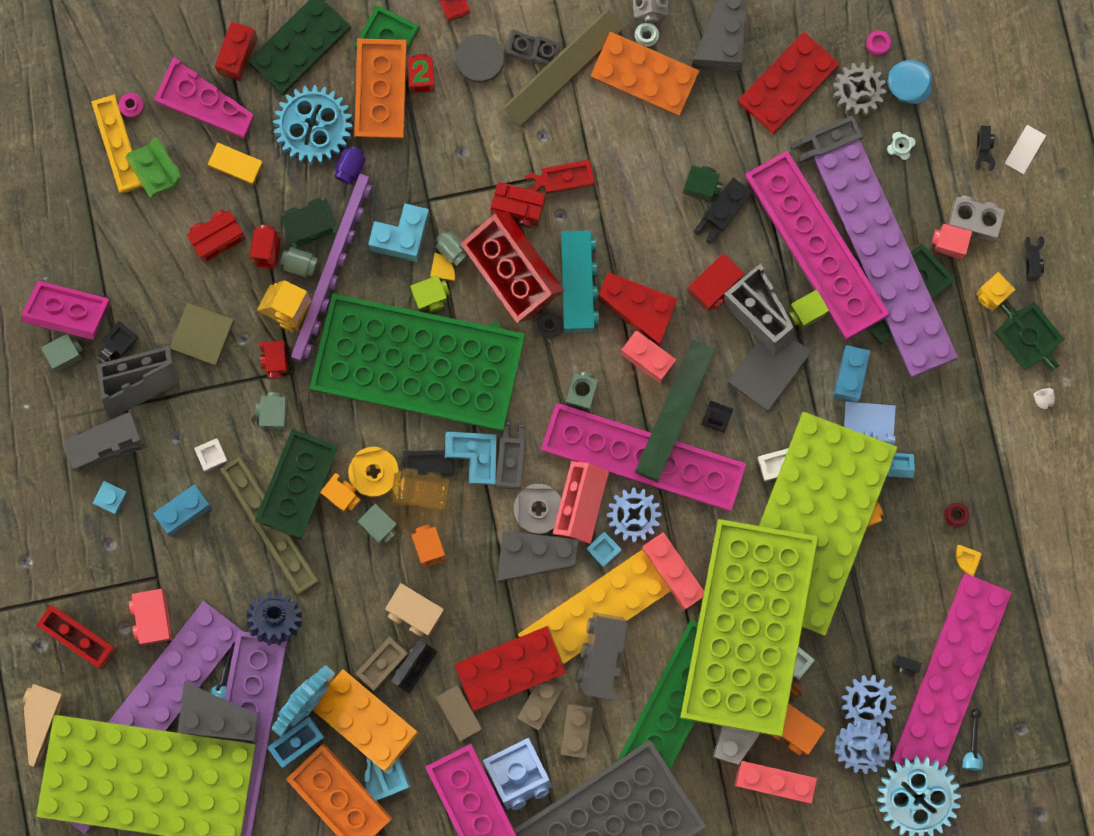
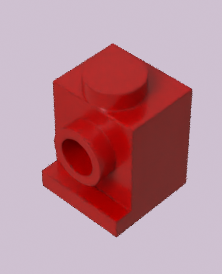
[259,340,288,379]

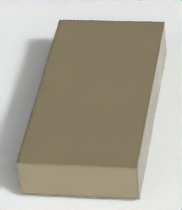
[435,685,482,742]

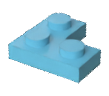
[445,432,496,485]

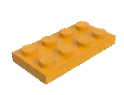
[313,669,419,773]

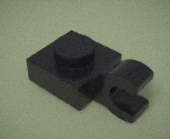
[975,125,995,171]
[1024,236,1044,281]
[97,321,139,363]

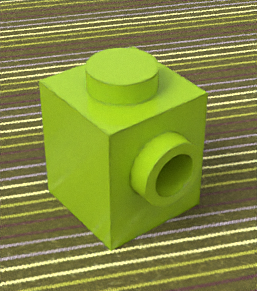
[410,275,450,312]
[788,290,829,330]

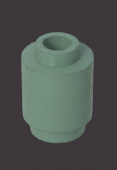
[435,230,469,267]
[280,247,319,277]

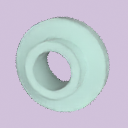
[635,23,659,47]

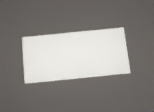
[1005,125,1046,174]

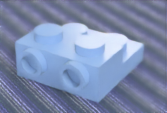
[483,738,553,810]

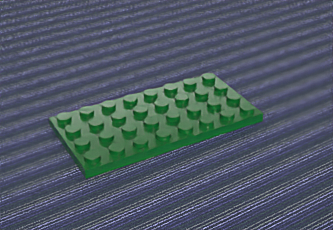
[309,293,526,432]

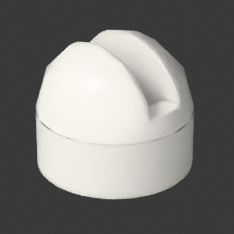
[1034,388,1055,409]

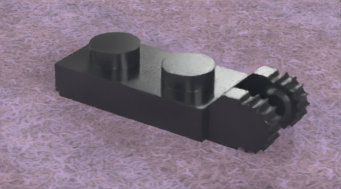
[694,177,753,244]

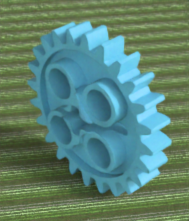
[273,85,353,165]
[272,666,335,737]
[877,755,961,836]

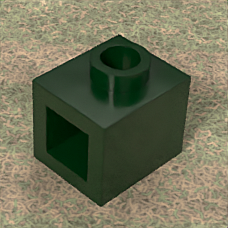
[683,165,722,203]

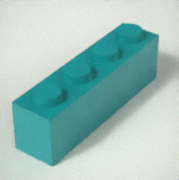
[561,231,599,333]

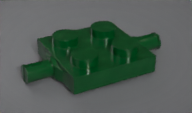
[994,300,1065,372]

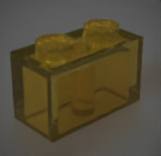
[390,468,449,511]

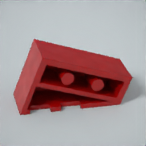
[598,272,678,347]

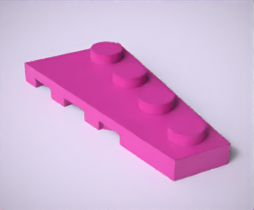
[154,57,254,139]

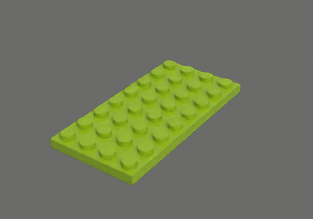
[759,412,898,636]
[681,519,818,737]
[36,715,256,836]

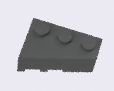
[724,263,794,356]
[497,531,578,583]
[575,612,627,701]

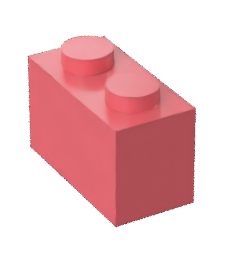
[621,330,676,384]
[129,589,173,646]

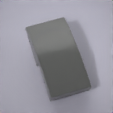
[504,30,560,66]

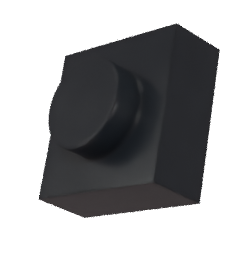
[701,400,733,433]
[891,655,922,676]

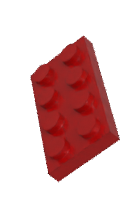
[737,32,840,135]
[455,626,567,711]

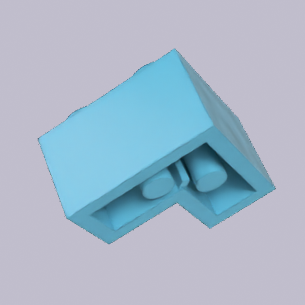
[368,203,430,263]

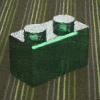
[280,198,338,248]

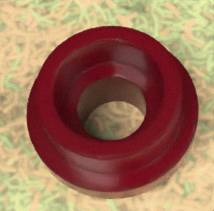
[944,503,969,528]

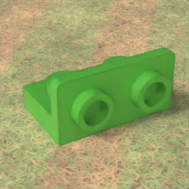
[125,137,181,198]

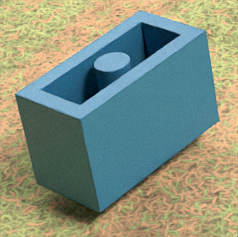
[832,345,870,402]
[153,484,212,537]
[267,717,326,769]

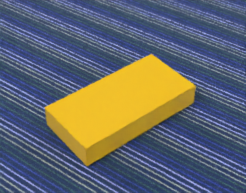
[208,143,263,185]

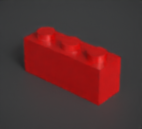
[36,605,117,670]

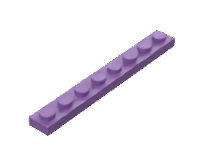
[291,174,373,364]

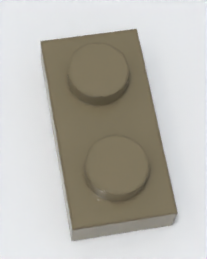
[355,636,408,691]
[517,679,564,731]
[560,704,593,759]

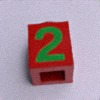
[408,54,435,93]

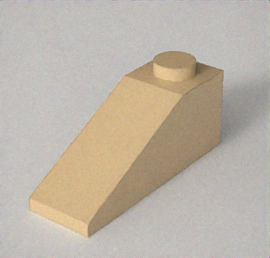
[23,684,66,767]

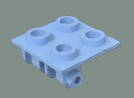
[844,402,896,446]

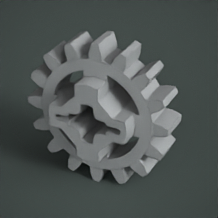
[832,63,886,117]

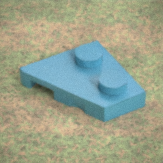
[365,757,411,801]

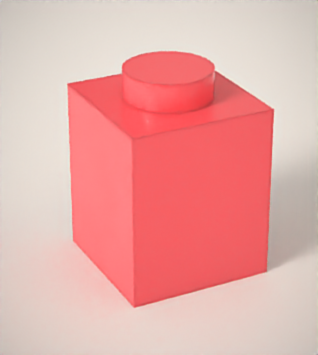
[931,223,972,260]

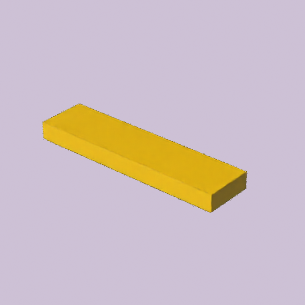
[92,94,143,194]

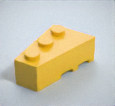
[256,280,312,332]

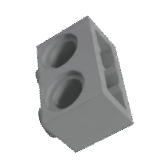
[948,196,1005,243]

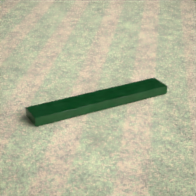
[635,340,715,483]

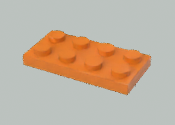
[590,32,700,116]
[354,39,407,139]
[286,744,393,836]

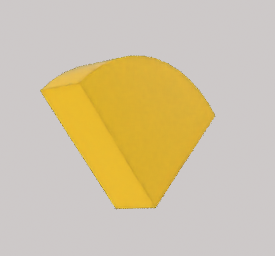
[430,253,455,282]
[956,545,982,577]

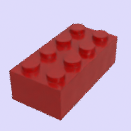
[460,211,564,323]

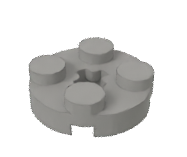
[514,484,561,535]

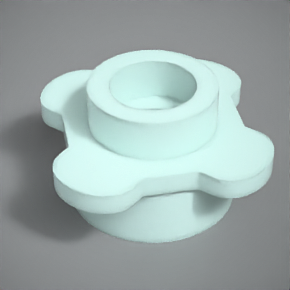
[887,132,915,160]

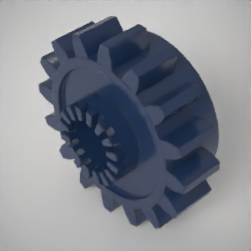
[247,592,302,646]

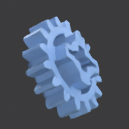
[607,488,661,543]
[841,675,896,729]
[835,721,891,774]

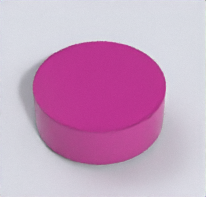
[866,30,891,56]

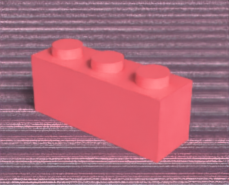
[553,461,609,544]
[642,532,704,611]
[734,761,817,804]

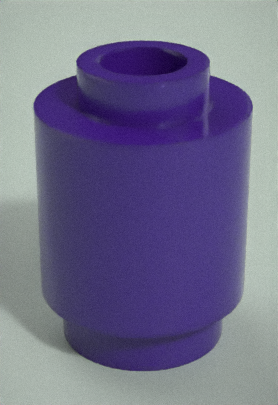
[334,146,367,185]

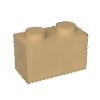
[385,583,445,638]

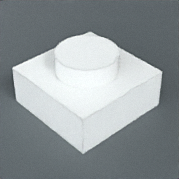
[194,438,228,472]

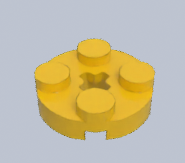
[348,447,399,497]

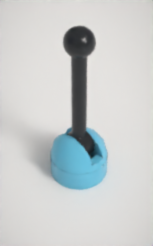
[210,644,235,699]
[962,709,983,771]

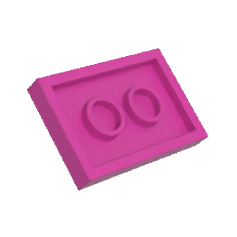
[21,281,109,340]

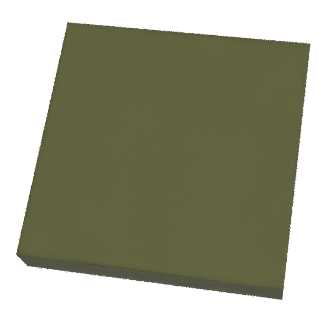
[170,303,234,367]

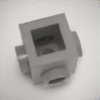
[633,0,669,23]

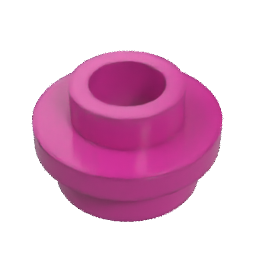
[119,93,144,117]

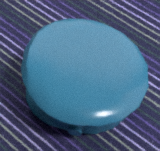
[887,60,932,104]

